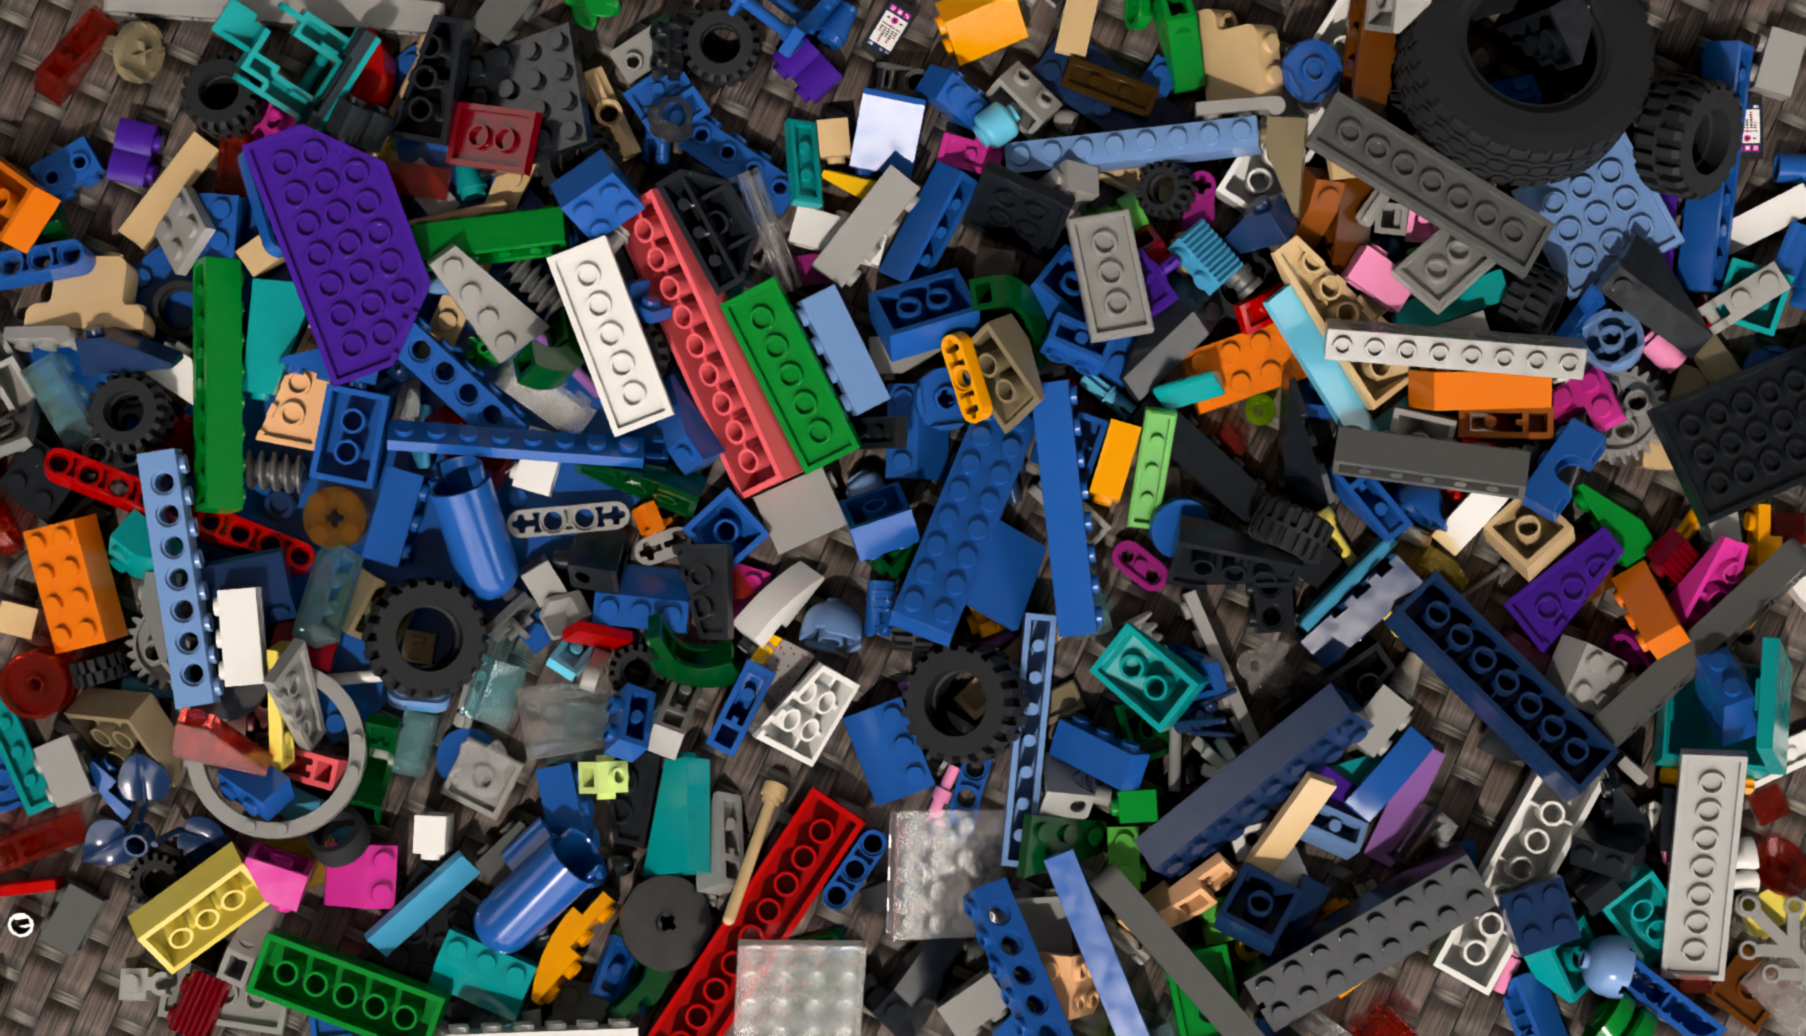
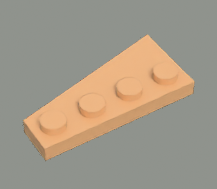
[255,325,332,451]

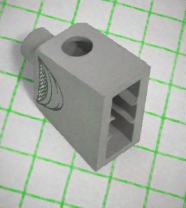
[1038,752,1112,819]

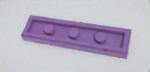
[1362,748,1446,868]

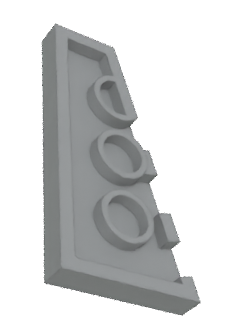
[262,638,326,752]

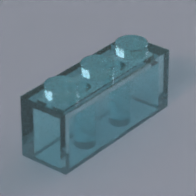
[20,352,95,453]
[291,544,364,649]

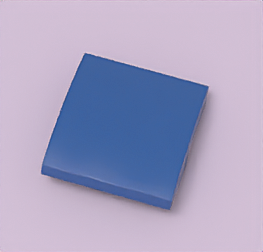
[623,71,711,147]

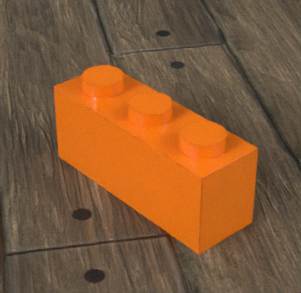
[1611,560,1691,660]

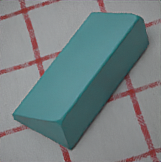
[1153,371,1225,409]

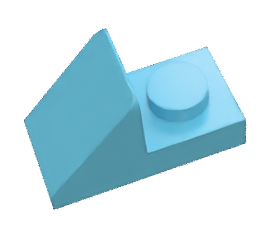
[545,641,596,682]

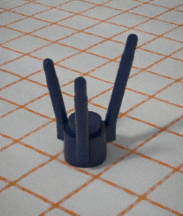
[1174,687,1238,739]

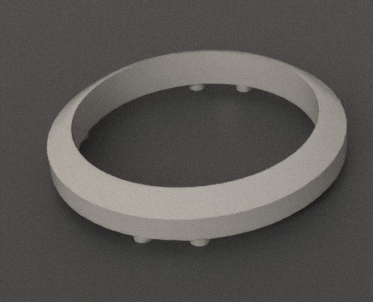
[186,667,367,839]

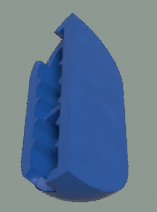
[1623,959,1727,1036]
[1503,973,1568,1036]

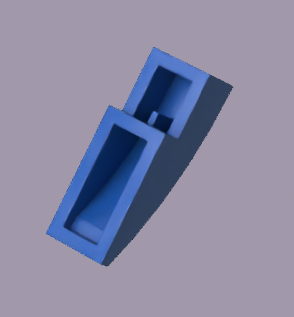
[1343,726,1435,823]

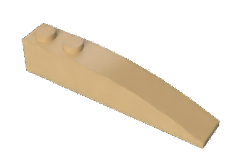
[1270,235,1418,410]

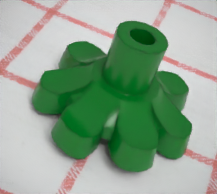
[465,336,500,370]

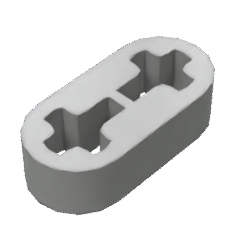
[634,526,693,566]
[579,647,611,693]

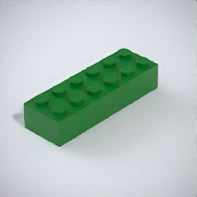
[246,927,452,1036]

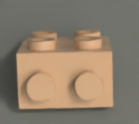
[1034,951,1099,1021]

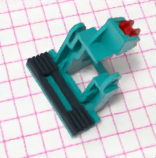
[211,0,381,133]

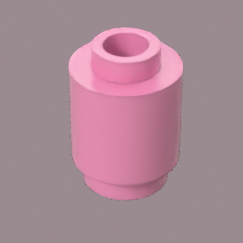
[1643,330,1687,374]

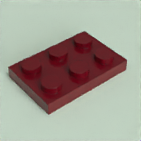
[445,101,543,176]

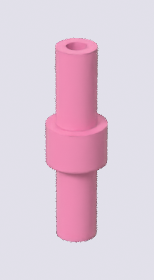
[923,764,960,826]
[1493,951,1521,995]

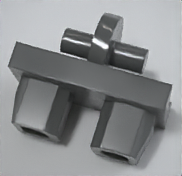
[482,586,541,645]

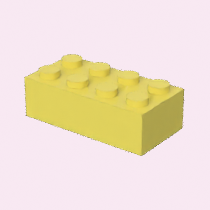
[127,841,270,975]

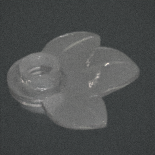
[1237,640,1296,702]
[448,739,508,798]

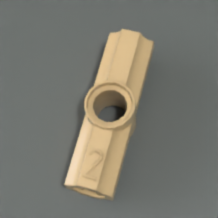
[583,66,642,163]

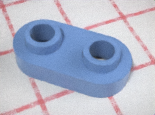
[387,688,451,713]

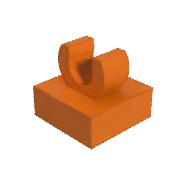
[631,500,673,539]

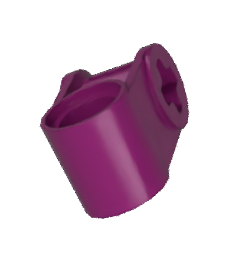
[1179,171,1216,231]

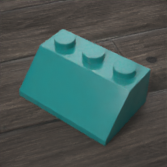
[428,925,539,1022]

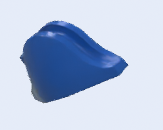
[1388,483,1448,532]

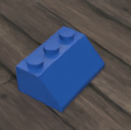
[885,383,950,481]
[592,564,691,633]
[842,695,935,806]

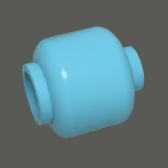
[972,102,1020,149]

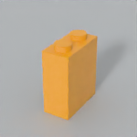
[934,0,1029,66]
[1089,418,1142,507]

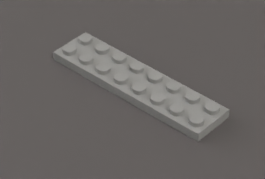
[1659,748,1748,981]

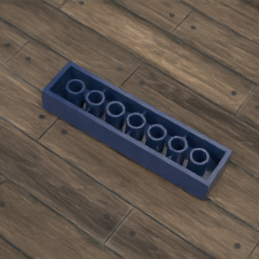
[1383,570,1620,803]
[1134,683,1374,881]

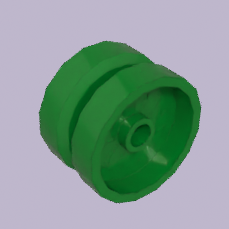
[1581,989,1659,1036]

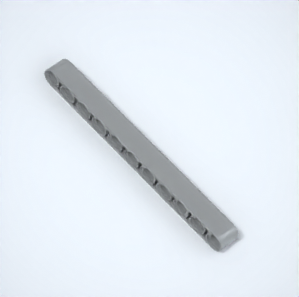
[103,0,446,36]

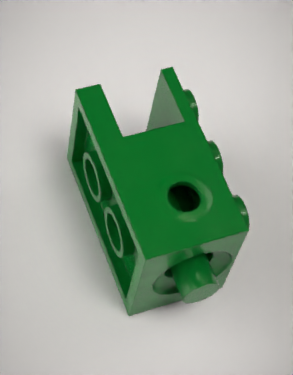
[1164,942,1239,1036]

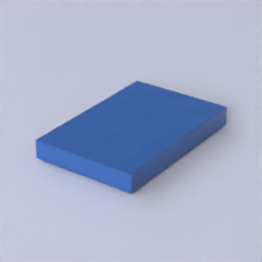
[966,520,1047,631]

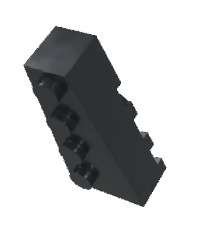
[388,14,475,146]

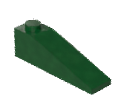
[575,463,708,520]

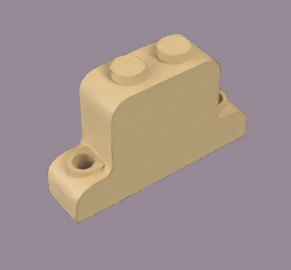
[1196,9,1283,119]
[23,252,156,339]

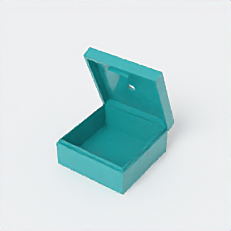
[1653,637,1793,779]

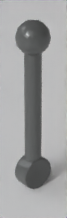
[1460,562,1510,598]

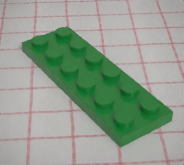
[720,276,863,475]

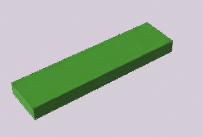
[1126,406,1178,529]

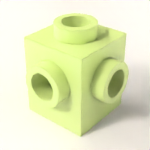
[578,754,629,800]

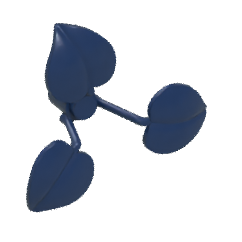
[81,752,230,865]

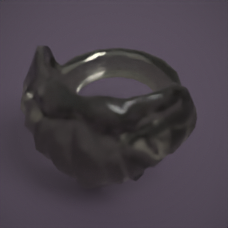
[647,96,694,144]

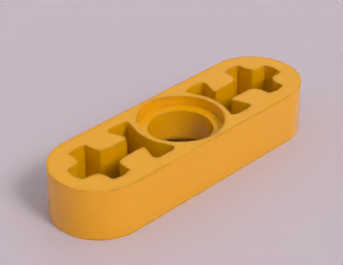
[941,331,993,423]

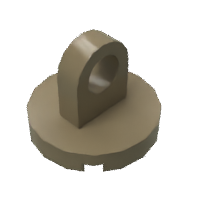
[102,20,165,84]

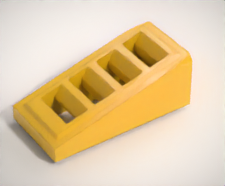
[821,170,877,200]

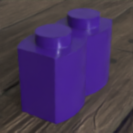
[772,36,843,105]
[106,117,165,189]

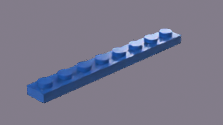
[387,420,644,468]

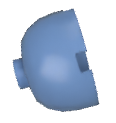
[1581,309,1645,373]
[799,598,863,653]
[1578,934,1636,1000]

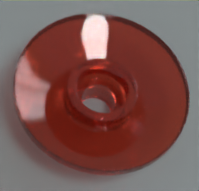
[1756,837,1806,897]

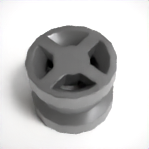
[1224,262,1264,301]

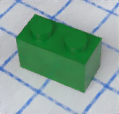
[1109,786,1158,824]

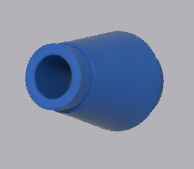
[817,2,858,50]

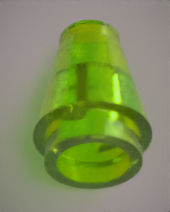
[1245,394,1276,426]

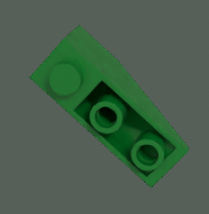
[1151,0,1206,94]
[1572,483,1655,568]

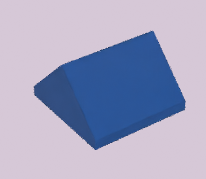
[682,487,771,568]

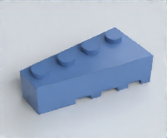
[795,284,891,417]

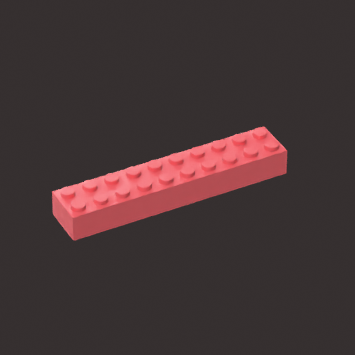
[621,188,803,500]

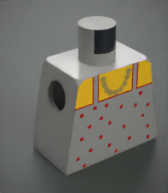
[736,634,816,703]

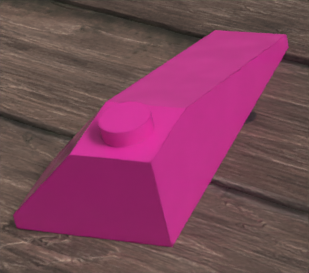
[1667,535,1749,633]

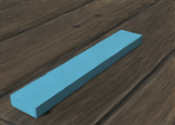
[1262,284,1379,431]

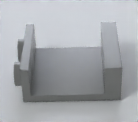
[1010,888,1073,975]

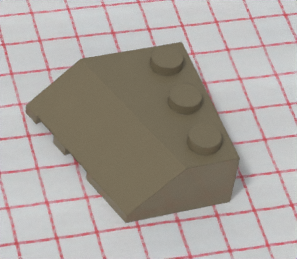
[64,687,182,788]

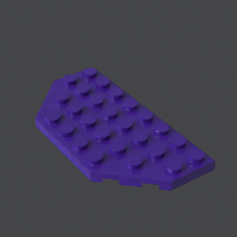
[241,124,432,387]

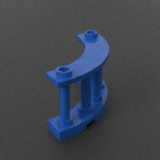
[727,0,842,58]

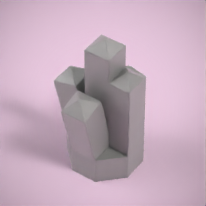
[1191,736,1239,779]

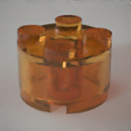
[303,486,372,550]

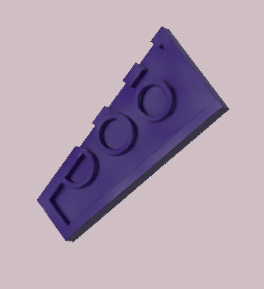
[1503,526,1625,655]

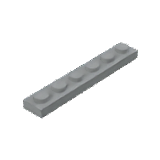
[1179,590,1260,752]

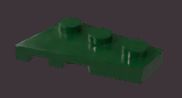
[1016,813,1107,878]

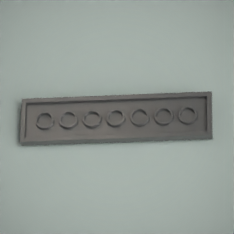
[1305,90,1555,279]

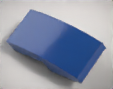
[88,753,136,820]

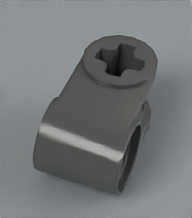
[873,62,926,100]

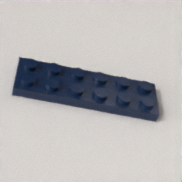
[1031,37,1199,181]

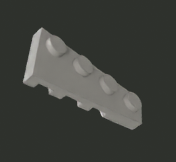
[427,243,550,364]
[157,962,289,1036]

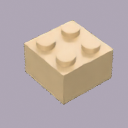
[1483,499,1575,582]

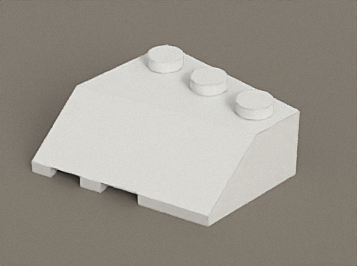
[751,661,860,767]

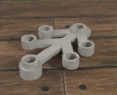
[1733,892,1806,987]

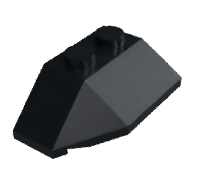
[655,168,760,296]

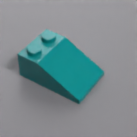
[108,509,206,580]
[1089,622,1209,733]
[1600,862,1667,969]

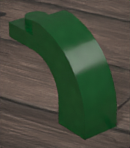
[969,275,1048,368]
[513,308,585,390]
[645,613,743,688]
[349,713,402,826]
[605,925,671,1019]

